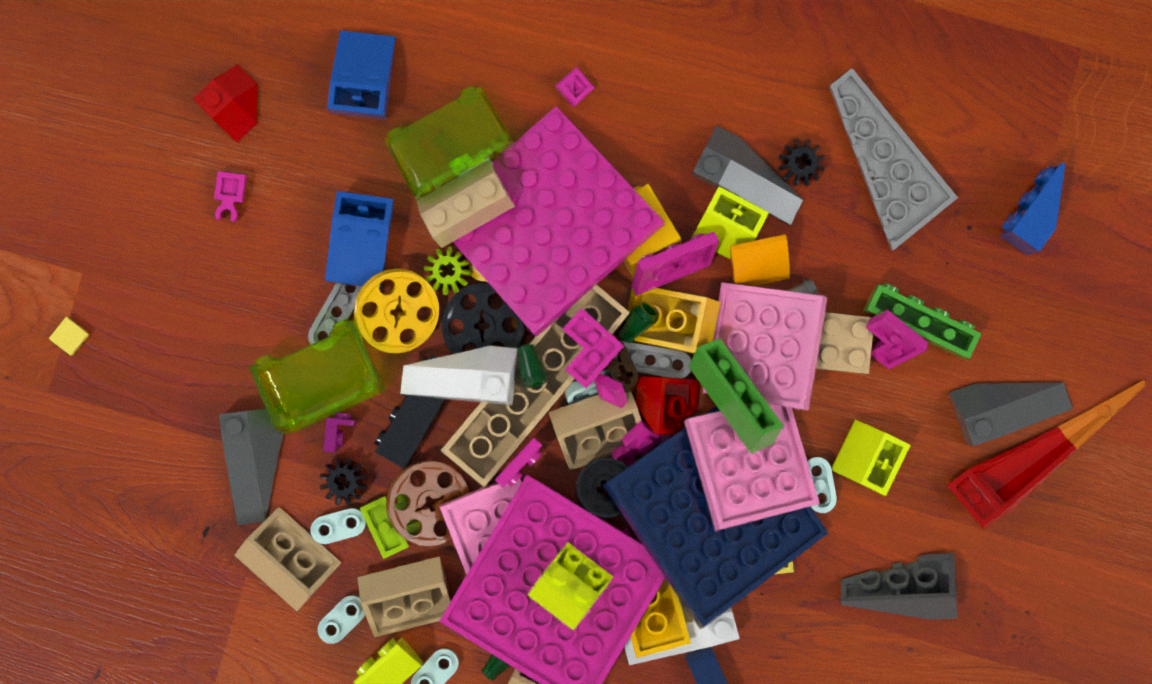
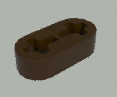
[605,340,638,393]

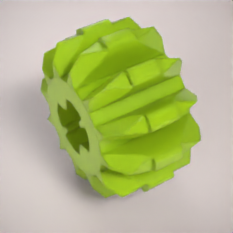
[424,247,472,295]

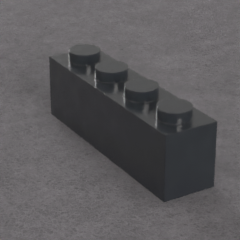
[374,354,446,469]

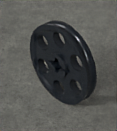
[442,284,526,354]

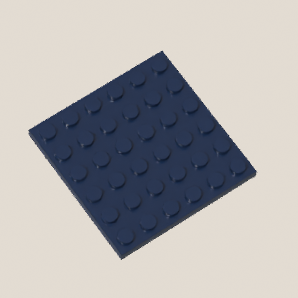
[603,406,828,629]

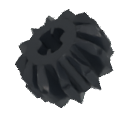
[778,139,825,187]
[320,458,367,505]

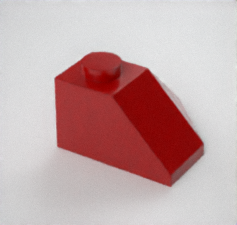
[193,64,258,143]
[636,376,699,435]

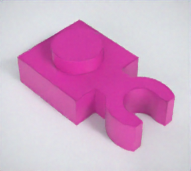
[214,171,247,222]
[611,421,662,467]

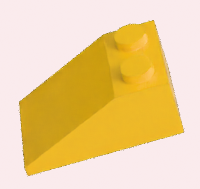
[624,288,721,354]
[630,578,691,658]

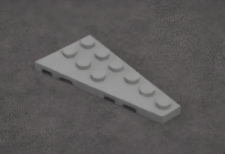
[829,68,958,251]

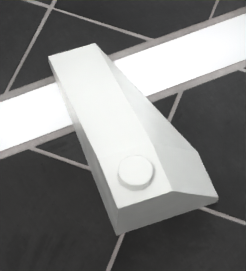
[400,346,518,405]
[624,600,740,665]

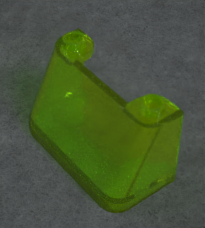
[384,85,514,200]
[249,320,386,434]

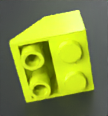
[692,187,769,259]
[831,420,910,496]
[528,542,613,630]
[354,637,424,684]

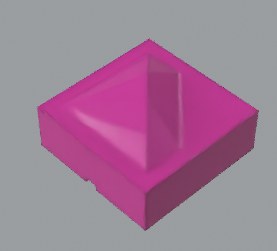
[555,67,594,107]
[594,374,628,408]

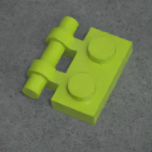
[360,494,420,559]

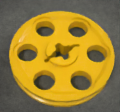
[354,269,439,353]

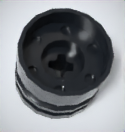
[575,458,628,518]

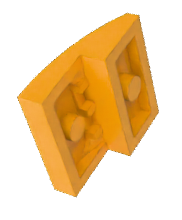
[730,234,790,286]

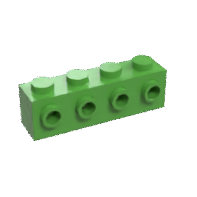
[863,283,982,360]
[688,338,784,454]

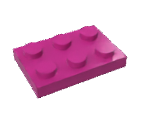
[631,232,719,296]

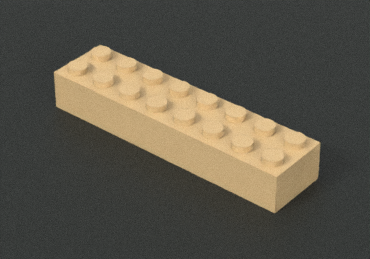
[441,285,630,487]

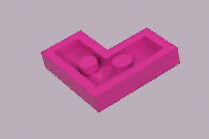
[562,308,624,388]
[866,310,928,369]
[495,438,542,488]

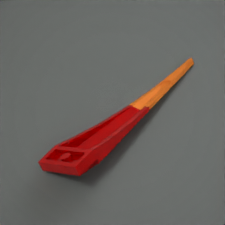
[947,381,1146,530]

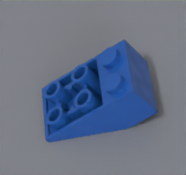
[327,30,396,120]
[1000,162,1065,256]
[325,191,394,289]

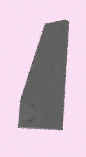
[691,126,803,225]
[948,382,1073,446]
[219,407,284,525]
[841,553,958,619]

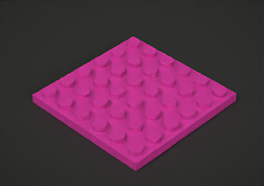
[453,106,665,337]
[439,474,665,684]

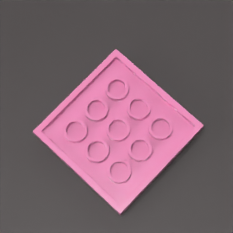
[703,282,828,410]
[684,404,820,531]

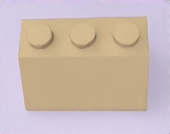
[416,159,515,248]
[548,391,641,470]
[234,507,341,611]
[357,557,452,637]

